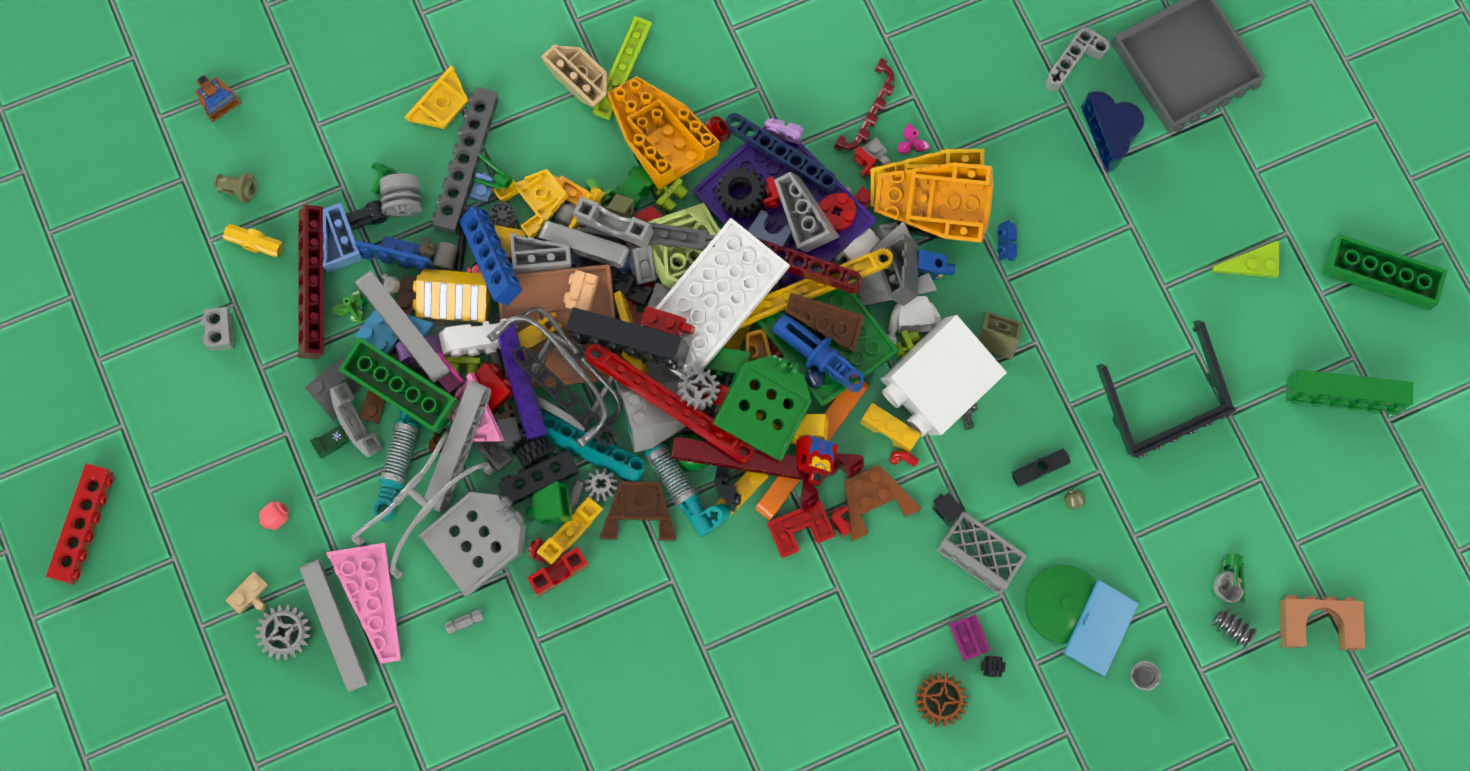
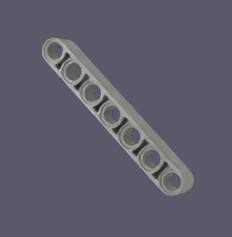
[355,270,450,383]
[424,381,491,513]
[300,559,368,692]

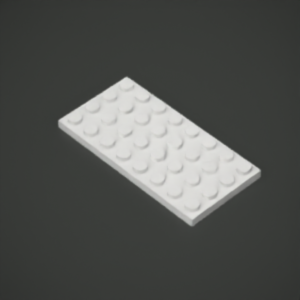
[647,218,790,382]

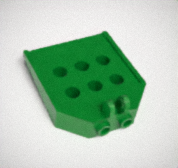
[713,355,812,461]

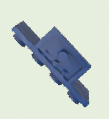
[355,236,434,272]

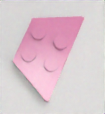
[451,373,504,442]

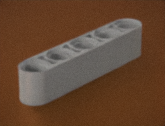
[538,221,630,268]

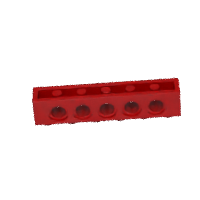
[46,463,114,585]

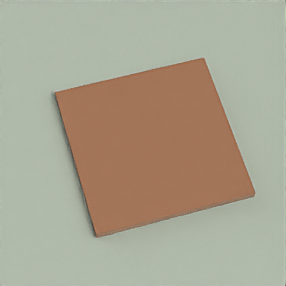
[498,264,620,388]

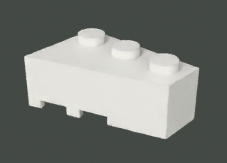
[439,318,507,358]

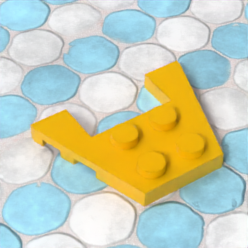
[492,169,568,238]

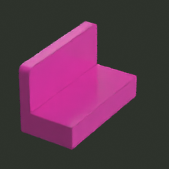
[437,352,464,393]

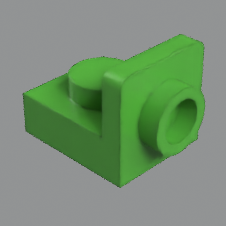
[586,178,614,204]

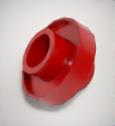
[706,116,731,143]

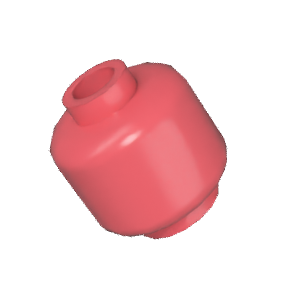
[259,501,289,530]

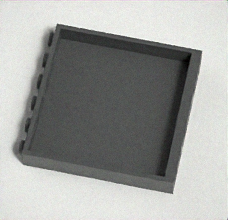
[1110,0,1266,133]

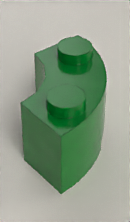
[612,164,655,212]

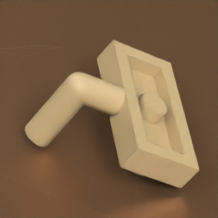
[225,572,269,615]

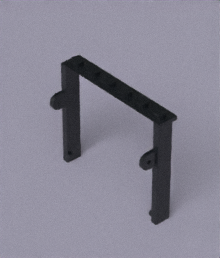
[1096,320,1237,458]

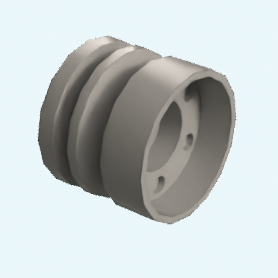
[379,173,422,217]

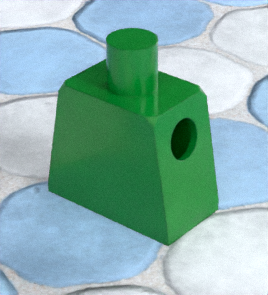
[526,481,572,525]

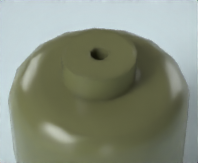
[1064,489,1085,509]

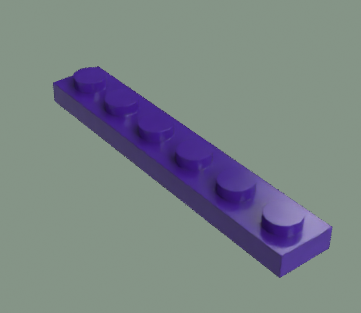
[495,323,547,440]

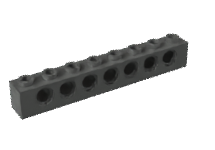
[431,87,499,236]

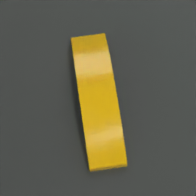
[537,497,603,565]

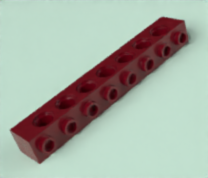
[298,205,324,359]

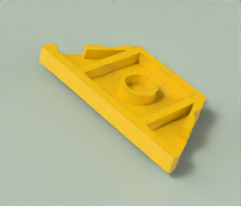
[404,66,469,129]

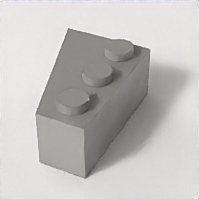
[510,233,572,274]

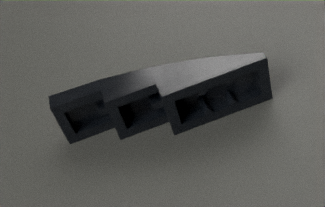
[575,256,653,307]

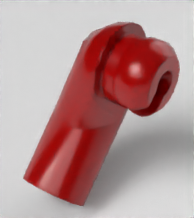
[889,451,919,467]

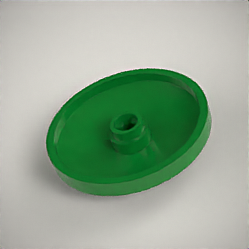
[1025,565,1096,644]

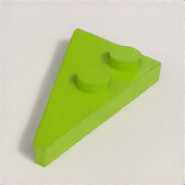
[1212,241,1279,278]

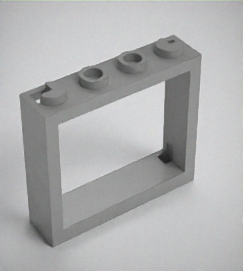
[530,332,615,432]

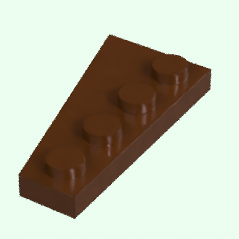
[785,293,864,353]

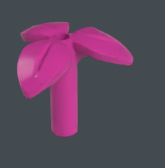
[897,123,929,154]

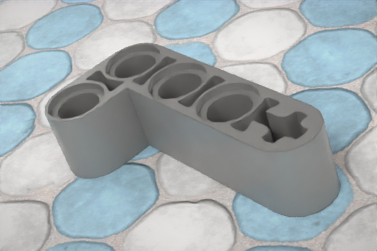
[1045,28,1109,92]

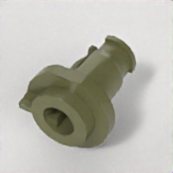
[214,173,258,203]

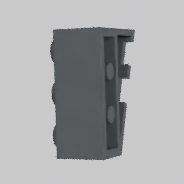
[878,234,918,306]

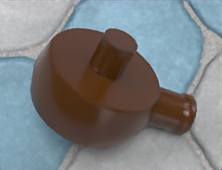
[429,432,446,453]

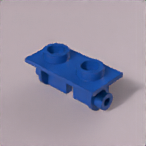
[997,220,1017,261]

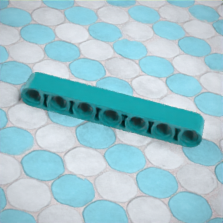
[521,410,645,482]

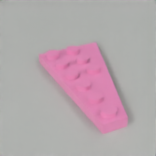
[326,543,401,664]

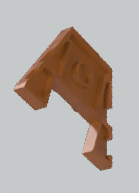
[844,465,921,542]

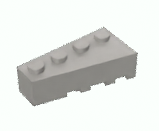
[774,172,840,252]

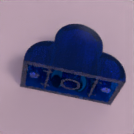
[1081,91,1144,173]

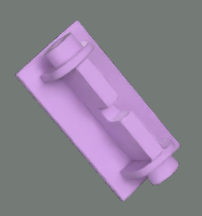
[764,118,804,144]

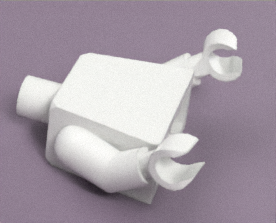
[887,296,942,345]

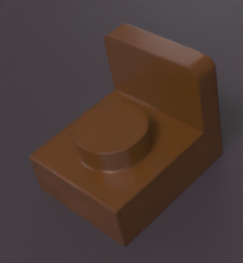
[493,402,515,421]

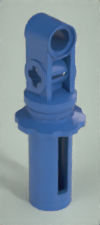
[772,313,864,392]

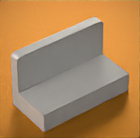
[626,242,656,284]

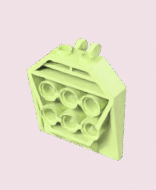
[649,203,720,289]

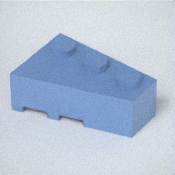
[323,203,363,273]

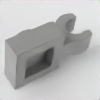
[861,138,891,166]

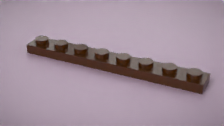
[360,275,417,424]

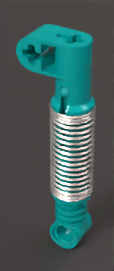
[373,404,419,521]
[628,425,731,538]

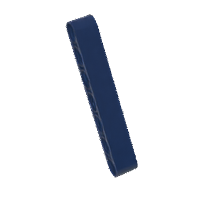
[726,113,837,193]

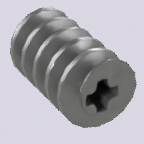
[1211,608,1257,649]

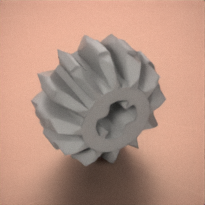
[585,469,617,502]

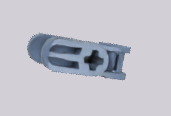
[748,210,793,257]

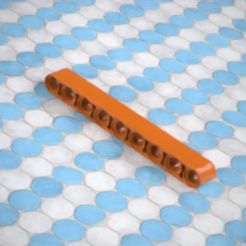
[754,381,870,521]

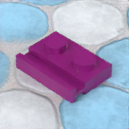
[948,614,990,661]

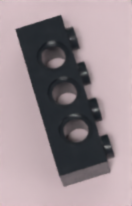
[498,450,579,506]

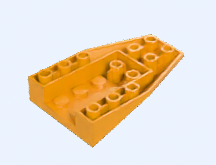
[607,76,720,190]

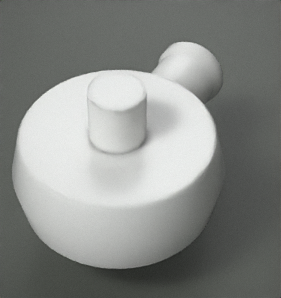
[382,274,400,294]

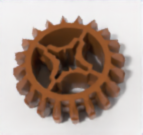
[915,673,968,727]

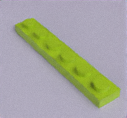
[593,16,652,121]

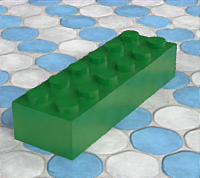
[1322,234,1448,310]
[338,337,461,434]
[1286,370,1414,415]

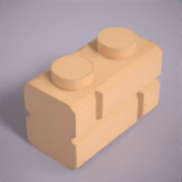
[563,270,599,312]

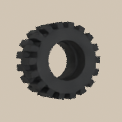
[717,166,766,219]

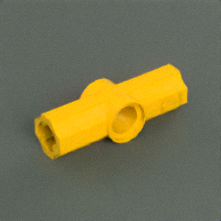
[223,224,284,258]

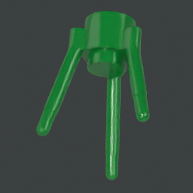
[473,153,513,191]
[1212,554,1245,603]

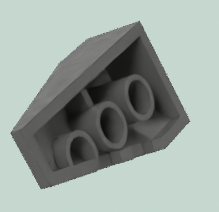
[304,356,361,420]

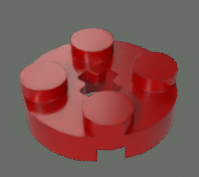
[819,193,857,231]

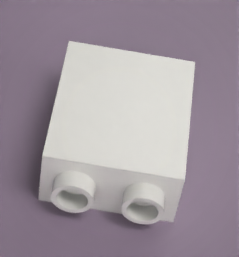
[880,315,1007,437]

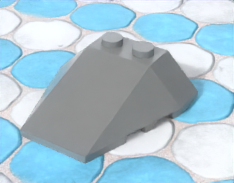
[614,374,704,453]

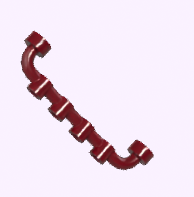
[834,58,895,151]

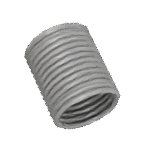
[433,242,458,271]

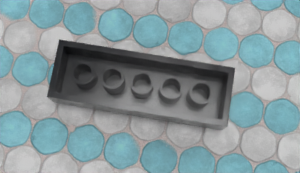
[565,307,690,370]

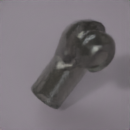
[961,403,978,430]

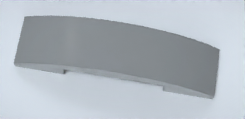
[330,382,383,457]

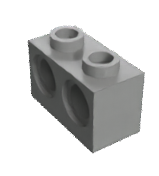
[201,307,234,351]

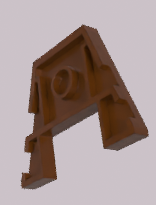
[600,481,676,541]

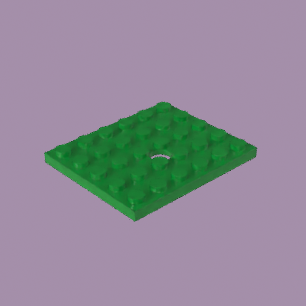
[756,268,899,408]

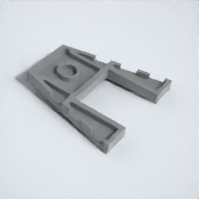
[849,222,937,306]

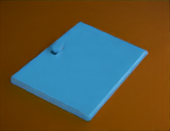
[1063,580,1139,678]

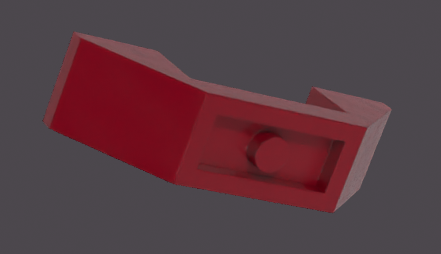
[800,453,864,511]

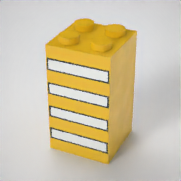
[413,269,491,322]

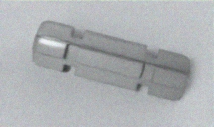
[445,610,483,634]

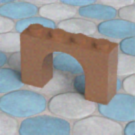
[1280,595,1365,650]

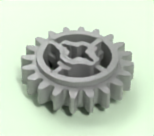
[255,605,312,661]

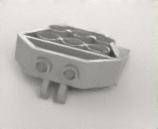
[419,492,526,597]

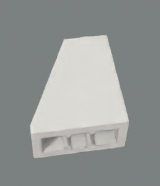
[831,228,880,265]

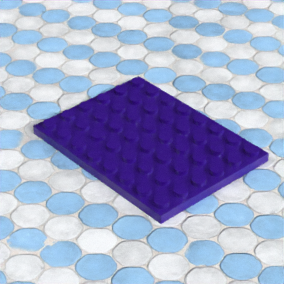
[692,117,877,288]

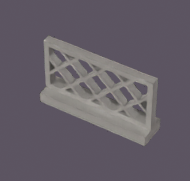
[936,511,1027,595]

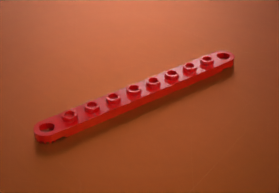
[585,343,754,462]

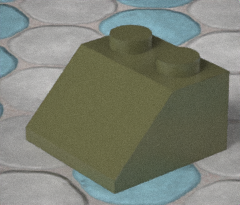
[978,311,1023,359]

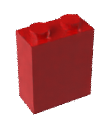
[453,363,514,414]

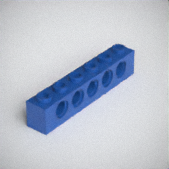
[459,206,523,306]

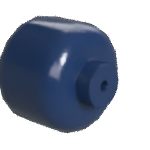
[804,367,825,388]

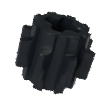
[981,656,1006,677]

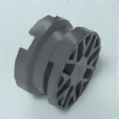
[489,202,517,228]

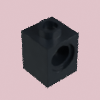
[932,492,964,525]

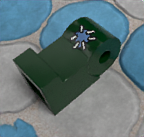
[310,426,351,459]

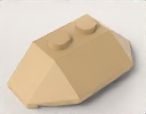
[541,45,607,108]

